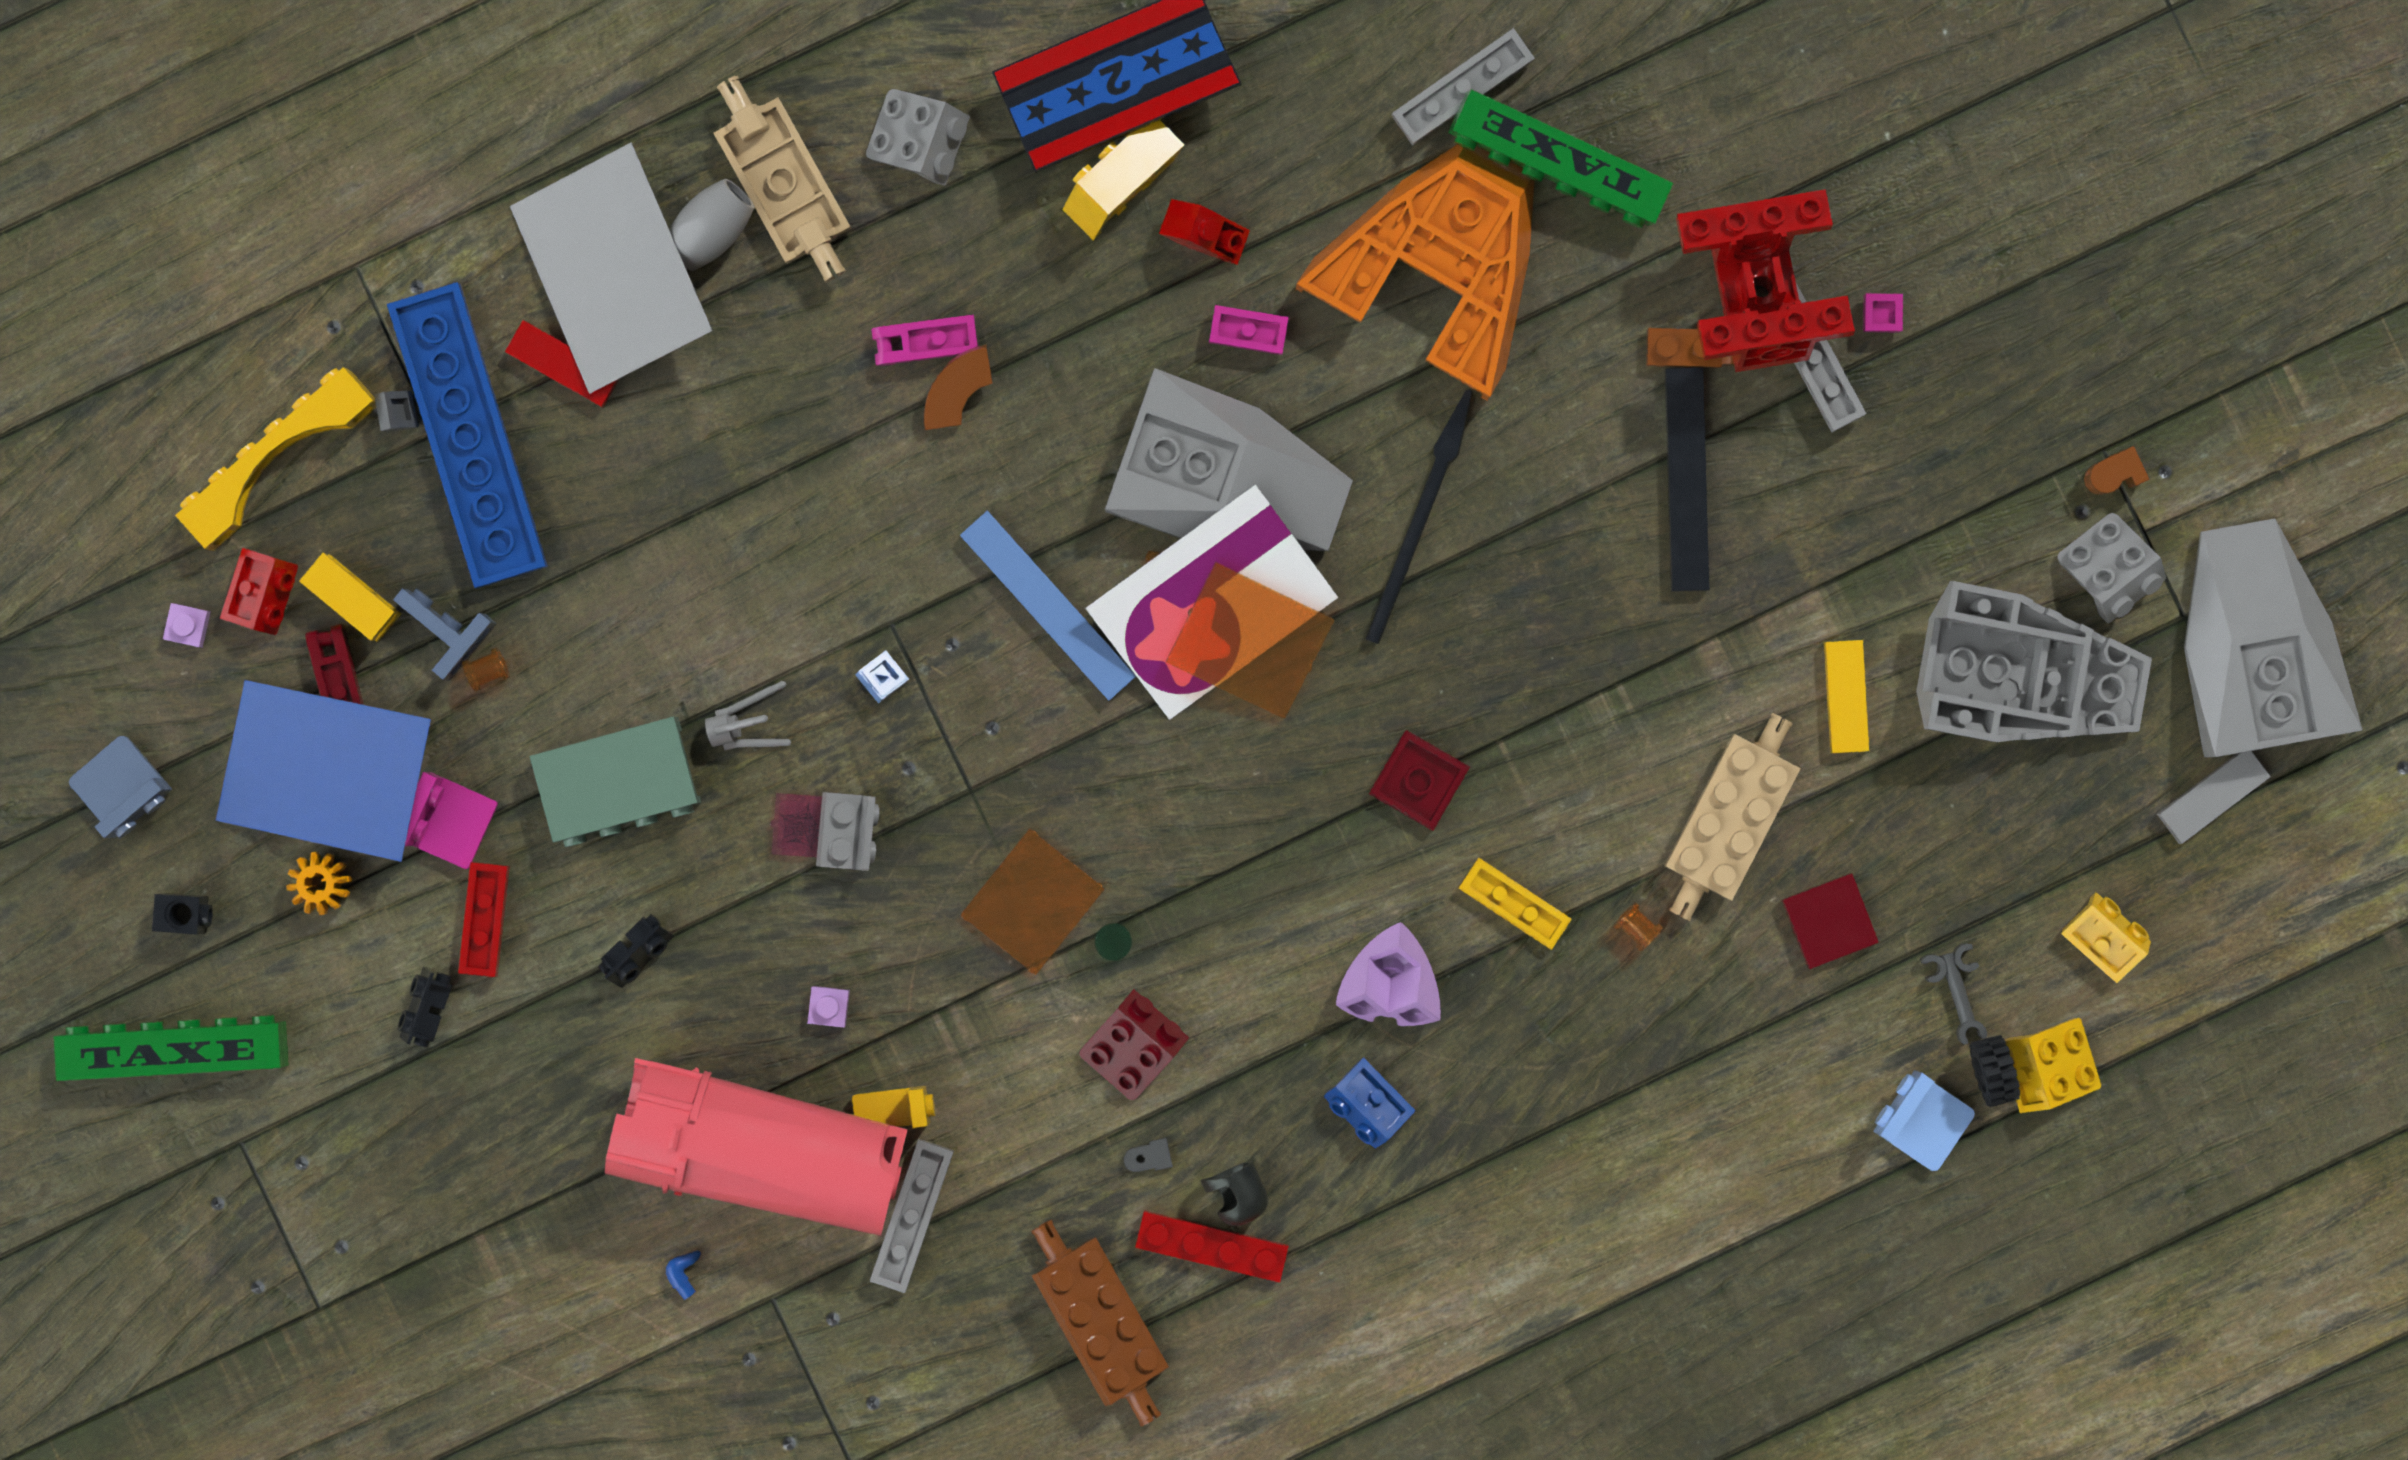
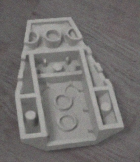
[1916,581,2152,742]

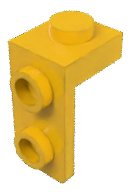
[852,1086,935,1128]

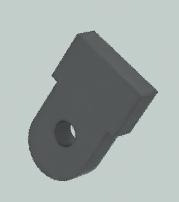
[1124,1137,1173,1172]

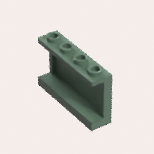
[529,716,701,847]

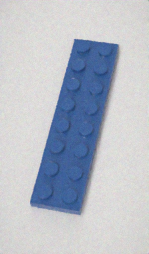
[387,282,548,589]

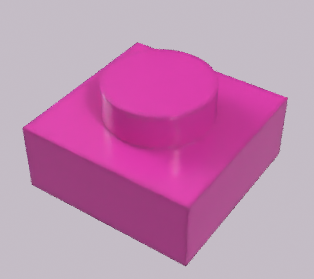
[1863,293,1903,333]

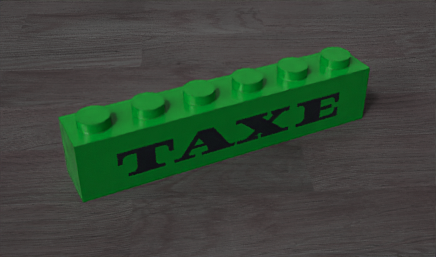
[1448,89,1673,229]
[54,1015,289,1081]

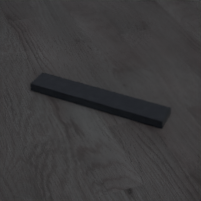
[1665,368,1710,592]

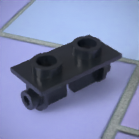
[598,914,674,988]
[398,966,453,1047]

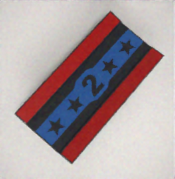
[992,0,1242,173]

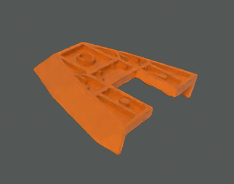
[1296,145,1534,401]

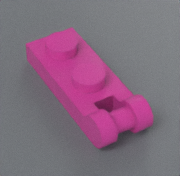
[871,315,978,366]

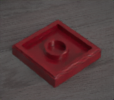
[1369,730,1470,831]
[1781,873,1879,969]

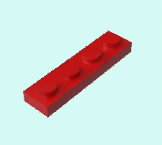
[1135,1210,1289,1283]

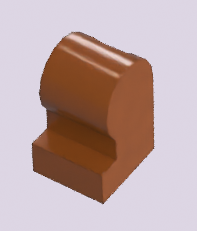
[2084,446,2150,495]

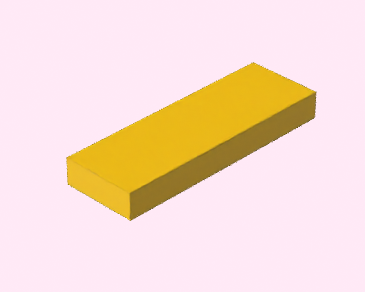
[1824,640,1869,753]
[1458,857,1572,950]

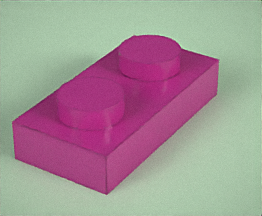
[1209,305,1288,355]

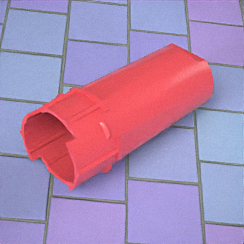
[605,1058,907,1236]

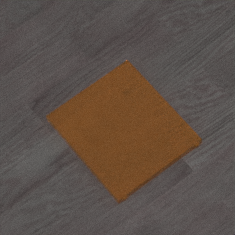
[961,829,1105,975]

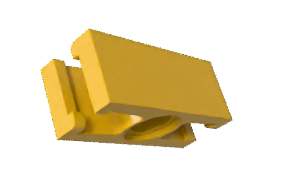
[299,553,402,642]

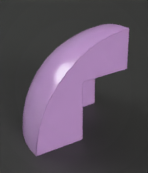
[1336,922,1441,1026]

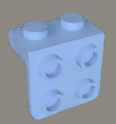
[1873,1070,1975,1171]

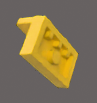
[2061,892,2151,983]

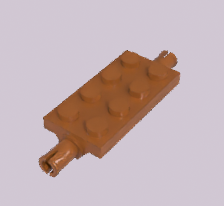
[1031,1219,1169,1426]

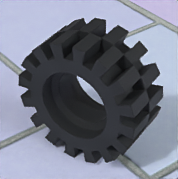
[1969,1035,2020,1107]

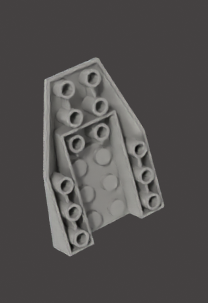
[1105,368,1353,551]
[2184,518,2362,757]

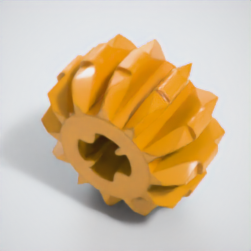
[286,852,352,915]

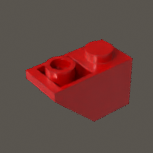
[1159,199,1250,265]

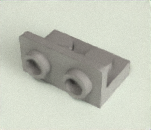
[816,792,879,871]

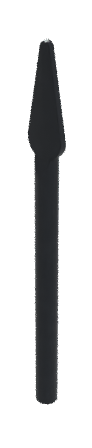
[1365,389,1473,644]

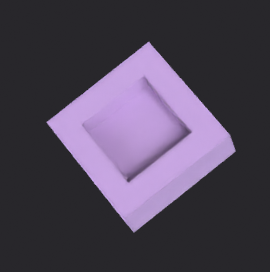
[163,603,211,648]
[807,986,850,1028]

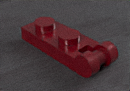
[305,623,364,705]

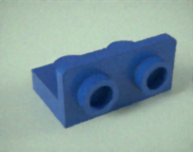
[1324,1057,1416,1148]

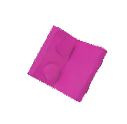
[405,772,498,869]

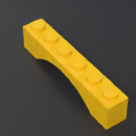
[175,367,376,551]

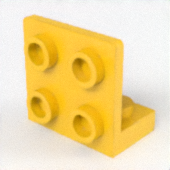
[2005,1018,2101,1113]

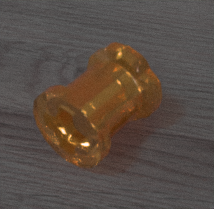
[462,647,510,692]
[1613,902,1663,952]

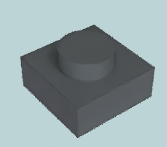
[374,391,418,431]

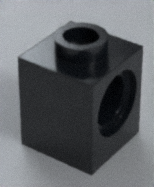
[152,893,213,935]

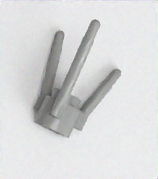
[705,681,791,750]

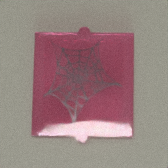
[770,793,822,857]

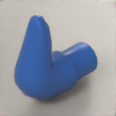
[666,1250,701,1300]

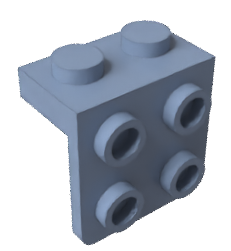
[69,736,173,839]

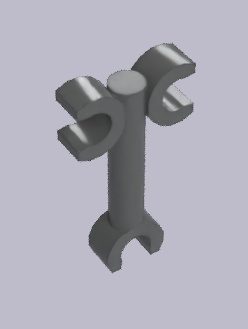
[1920,943,1987,1045]

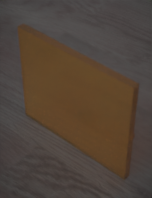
[1165,562,1334,719]

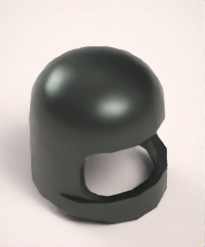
[1200,1161,1268,1226]

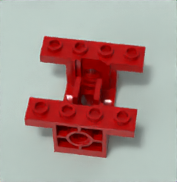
[1676,189,1855,372]

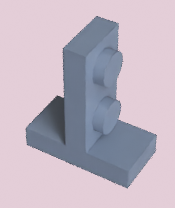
[393,588,497,681]

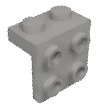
[866,89,970,186]
[2058,513,2167,624]

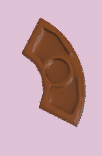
[924,345,992,430]

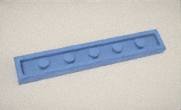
[960,511,1136,701]

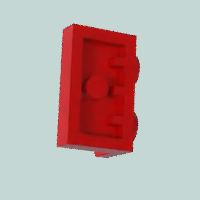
[220,548,298,635]

